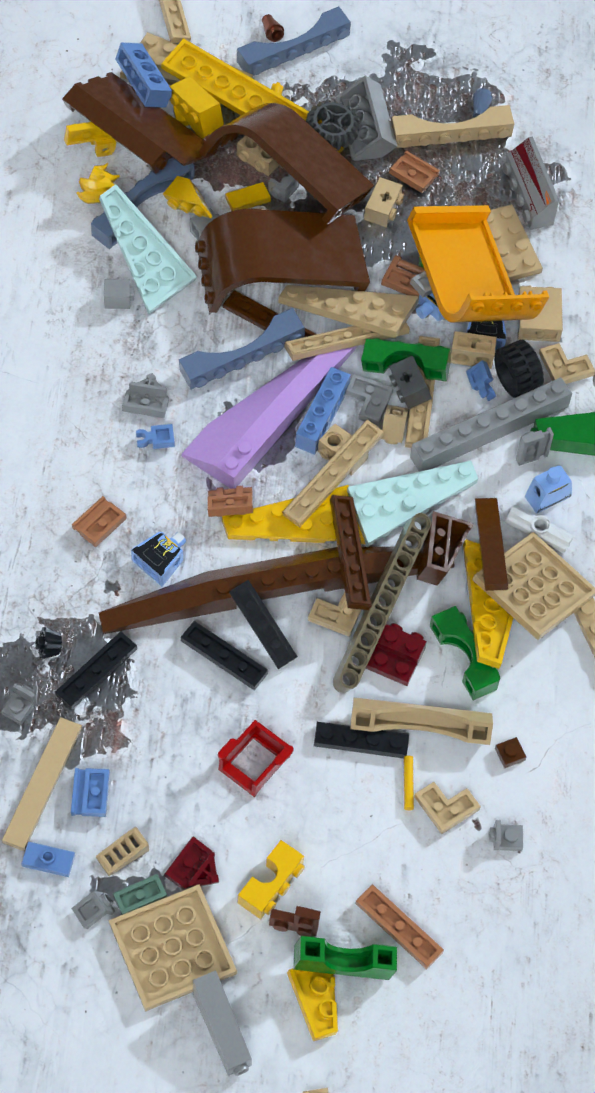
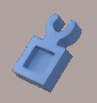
[136,424,175,449]

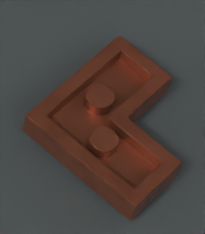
[269,906,321,937]

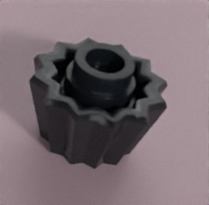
[35,627,62,659]

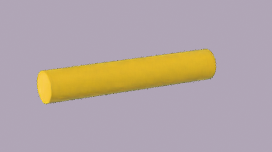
[404,756,414,811]

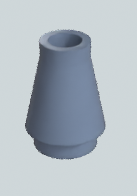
[473,88,493,118]

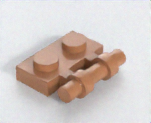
[208,485,253,517]

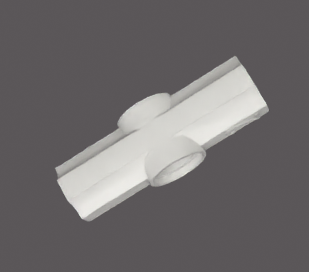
[505,505,574,553]

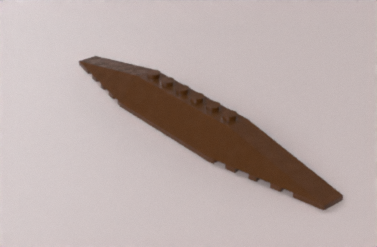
[99,546,455,634]

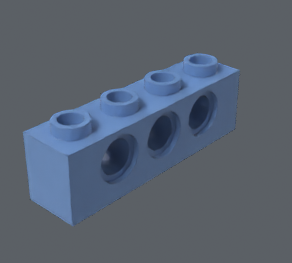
[115,42,172,108]
[295,367,351,455]

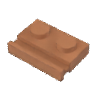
[389,151,440,194]
[72,496,127,547]

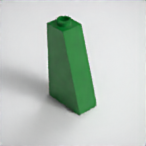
[530,412,595,456]

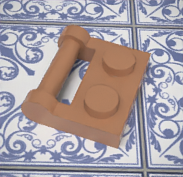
[381,255,425,296]

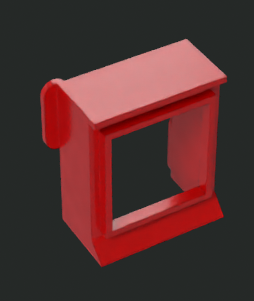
[218,720,294,797]

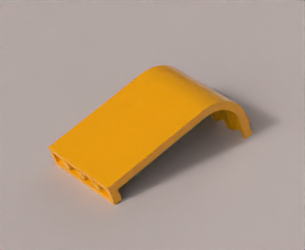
[407,205,549,323]

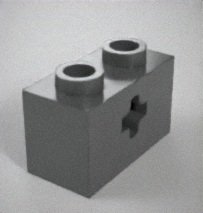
[389,356,432,409]

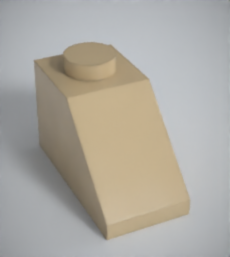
[381,405,409,444]

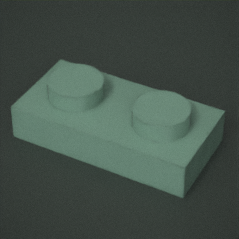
[113,874,167,915]

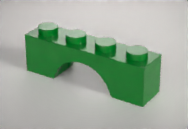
[361,338,451,381]
[430,606,500,701]
[293,936,397,980]

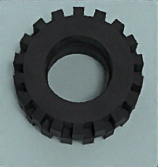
[494,339,544,398]

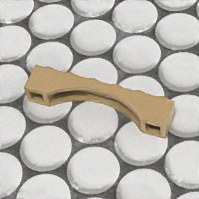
[391,105,514,148]
[350,698,493,745]

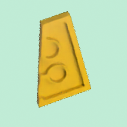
[287,968,338,1041]

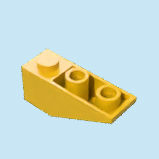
[163,176,212,218]

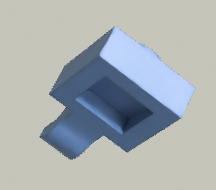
[466,360,496,401]

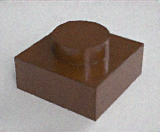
[495,737,527,768]

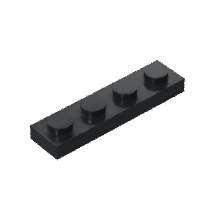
[229,580,298,669]
[181,621,268,691]
[55,631,137,710]
[314,721,409,759]

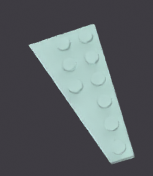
[99,185,197,314]
[347,461,478,547]

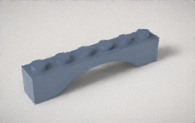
[236,6,351,76]
[91,158,194,250]
[179,308,305,390]

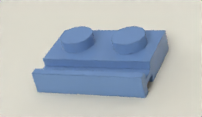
[71,768,110,817]

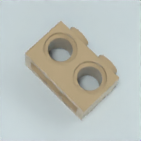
[237,136,279,176]
[451,331,497,369]
[318,424,369,476]

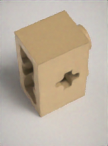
[364,177,404,228]

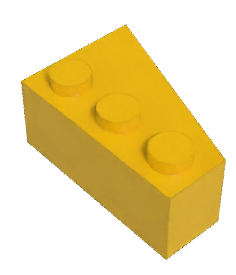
[169,76,224,139]

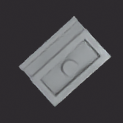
[516,427,554,466]

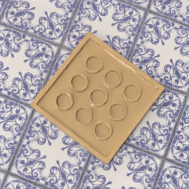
[487,204,543,281]
[473,532,595,640]
[109,884,237,1012]

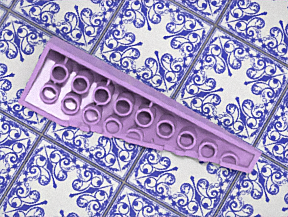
[181,345,359,489]

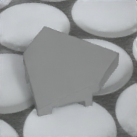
[122,373,169,418]

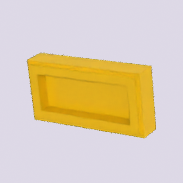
[225,182,271,211]

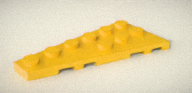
[222,485,366,544]
[463,539,513,669]

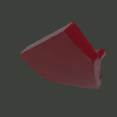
[163,836,219,889]

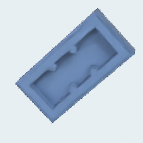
[22,842,75,877]

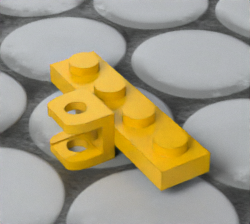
[64,122,116,157]

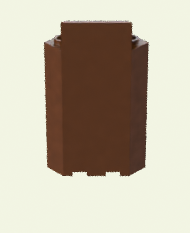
[62,72,218,174]

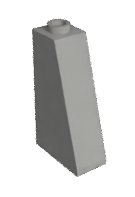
[193,970,252,1076]

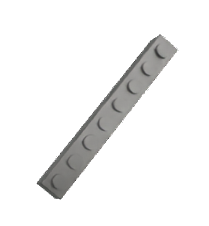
[410,377,572,472]

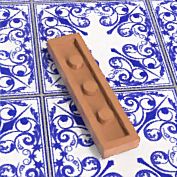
[355,884,444,970]

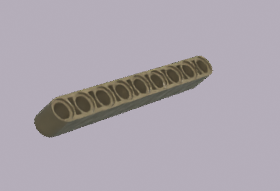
[333,513,431,693]

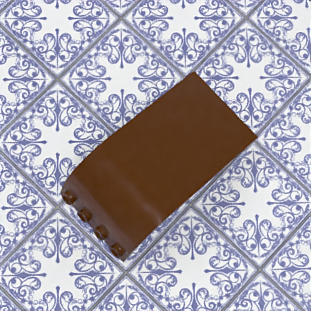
[198,103,374,224]
[195,209,370,313]

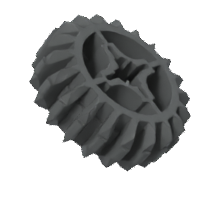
[306,100,360,151]

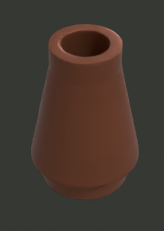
[262,14,284,42]

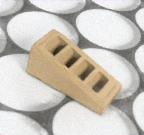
[96,827,149,876]

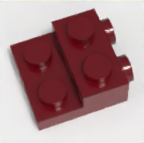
[366,623,427,686]

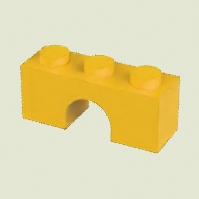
[237,840,305,920]

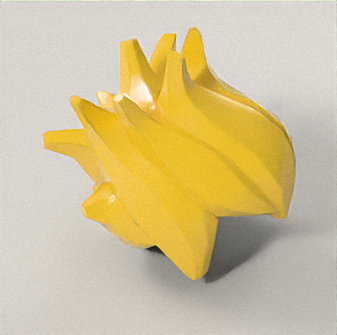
[76,163,120,204]

